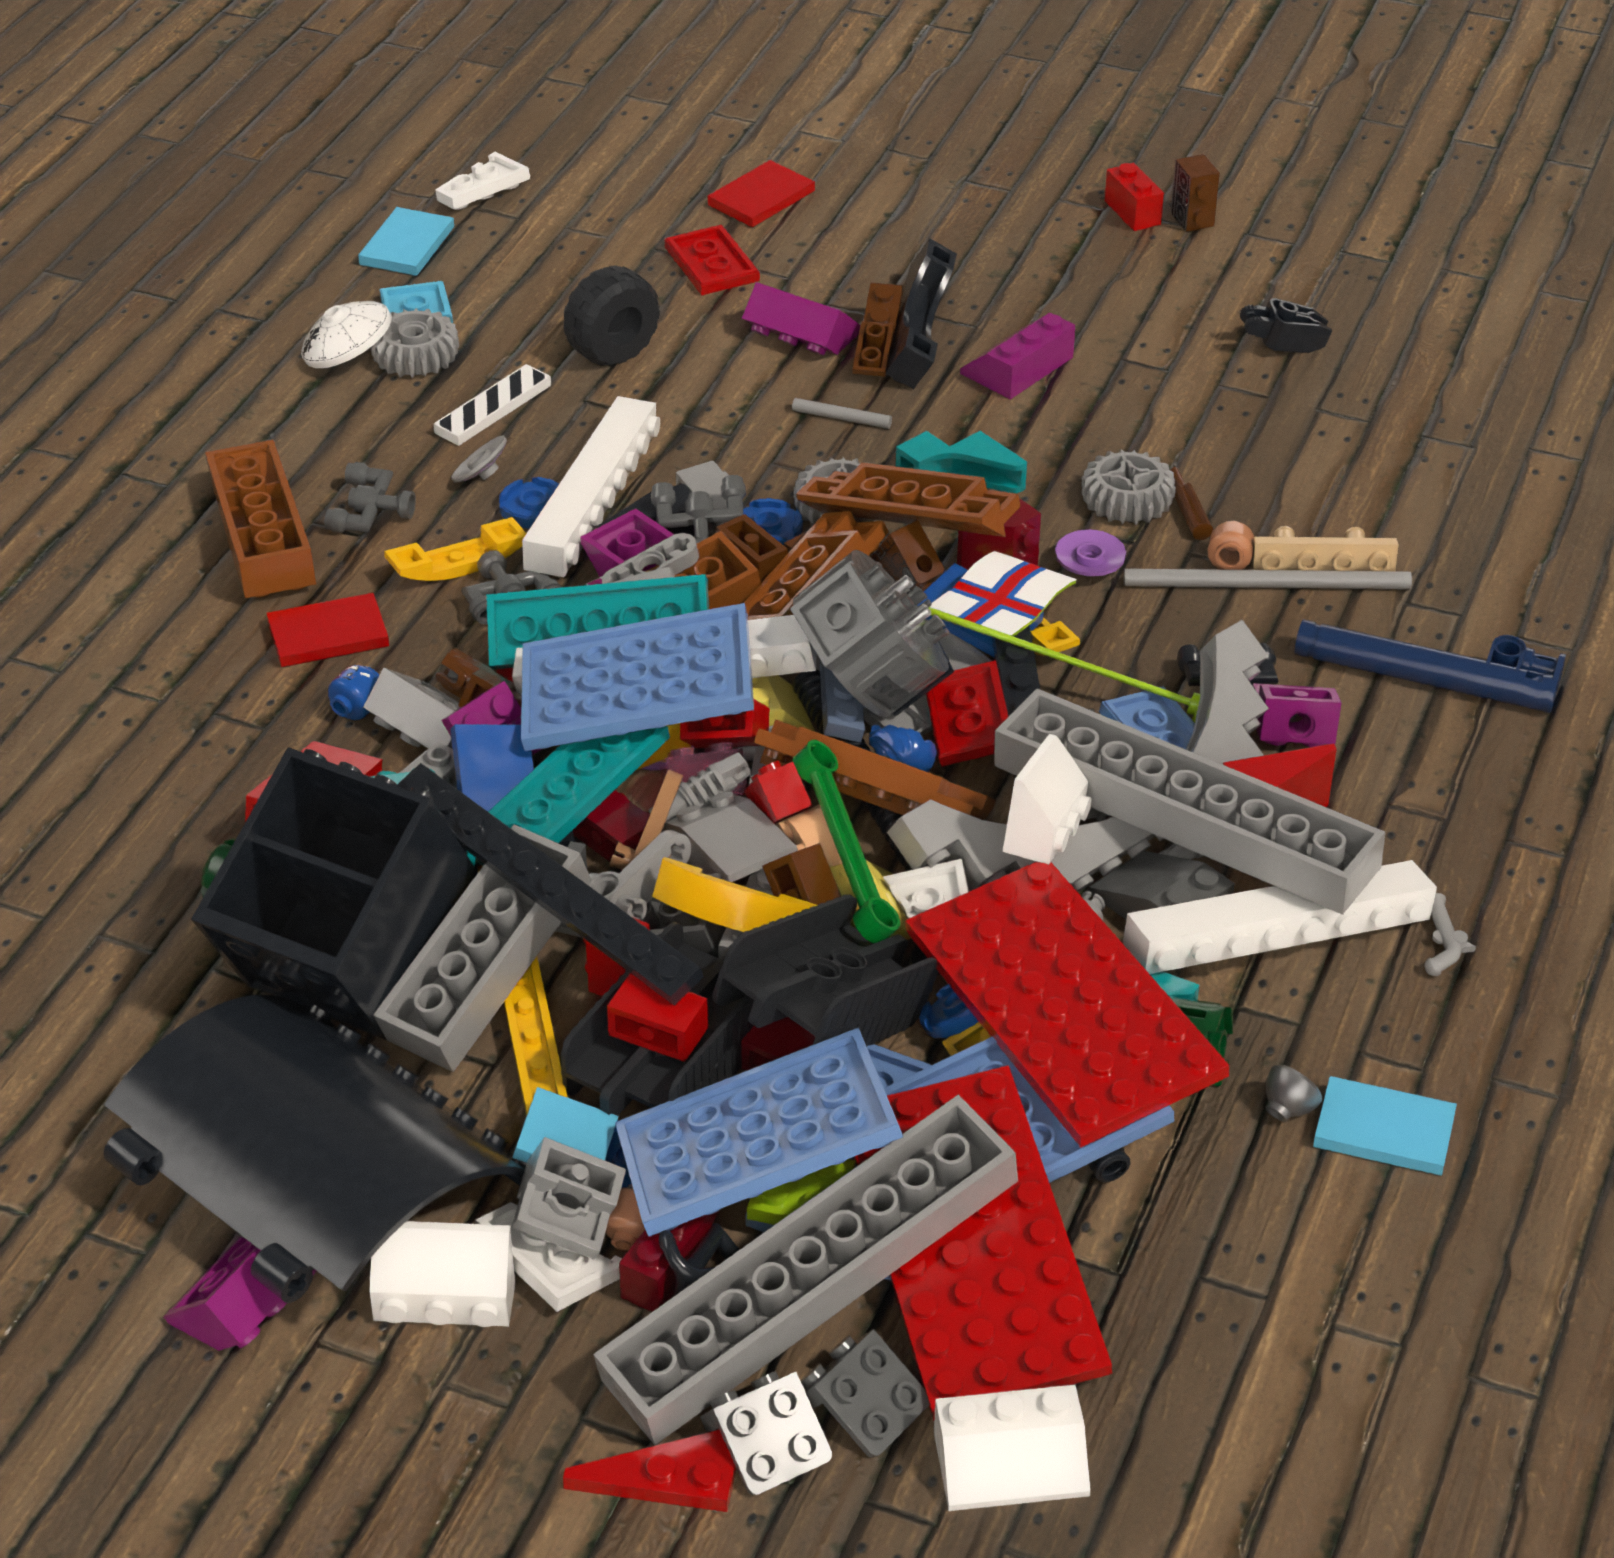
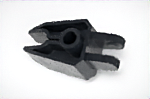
[1240,298,1332,353]

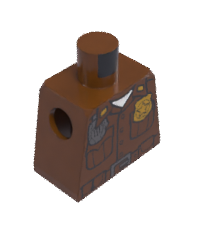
[871,520,945,594]

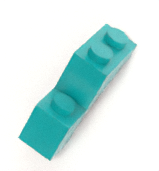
[896,431,1027,493]

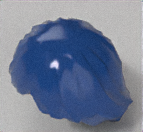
[869,724,937,772]

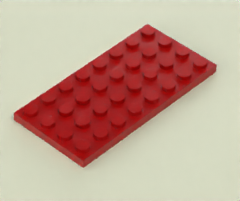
[905,861,1229,1147]
[854,1065,1112,1421]

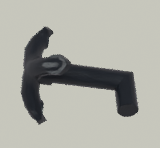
[658,1223,740,1298]

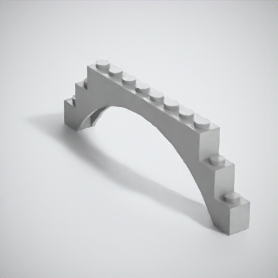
[887,620,1269,892]

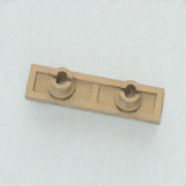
[1251,526,1399,571]

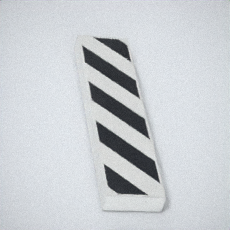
[434,364,551,446]

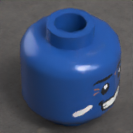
[328,665,379,721]

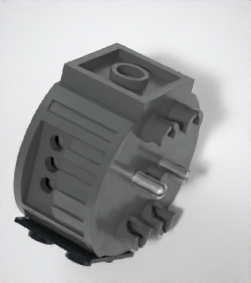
[790,550,954,718]

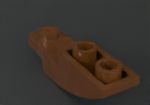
[852,283,903,377]

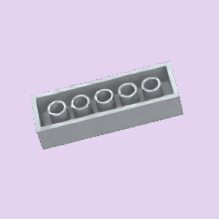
[373,824,591,1072]

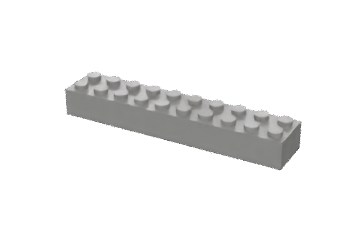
[995,689,1386,915]
[593,1095,1018,1445]

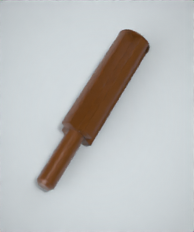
[1170,467,1213,540]

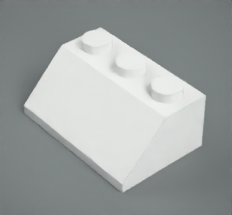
[1003,734,1091,865]
[370,1221,515,1327]
[934,1385,1090,1511]

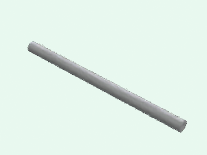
[1123,568,1412,589]

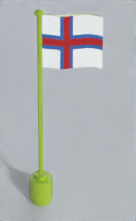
[929,551,1200,723]

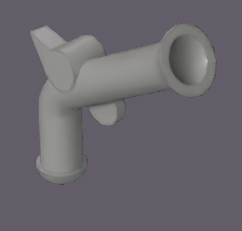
[1424,893,1476,976]

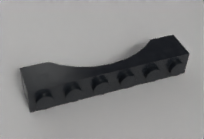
[886,238,957,389]

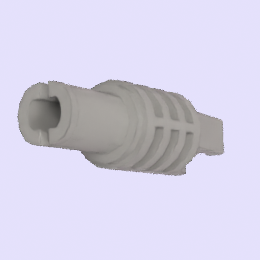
[648,752,751,830]

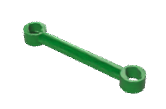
[793,740,901,944]

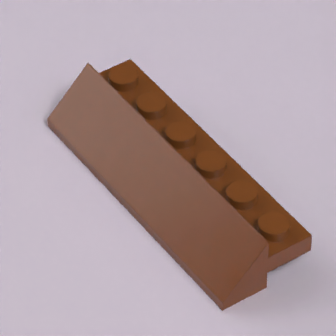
[796,462,1020,537]
[744,511,889,620]
[754,719,996,820]

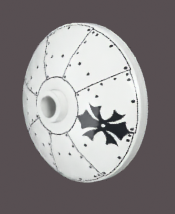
[301,301,392,368]

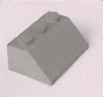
[363,668,460,749]

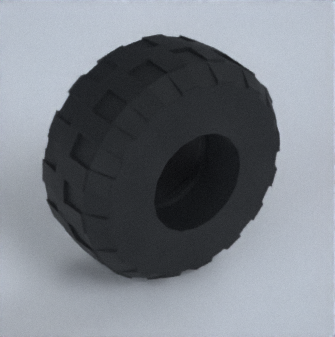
[563,265,660,366]

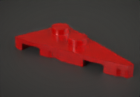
[563,1430,737,1512]

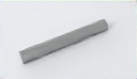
[792,398,892,429]

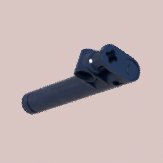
[1294,619,1566,713]

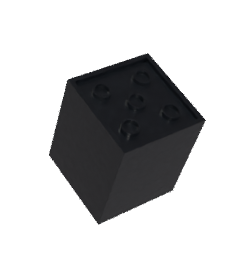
[191,747,476,1040]

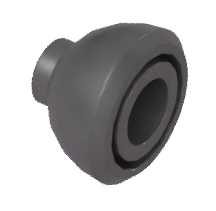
[1265,1065,1322,1122]

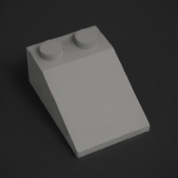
[665,792,798,882]

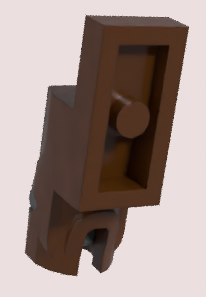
[435,648,522,707]

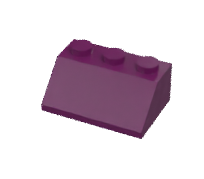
[742,282,861,356]
[960,313,1075,400]
[163,1235,317,1351]

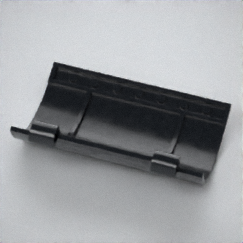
[104,995,526,1303]

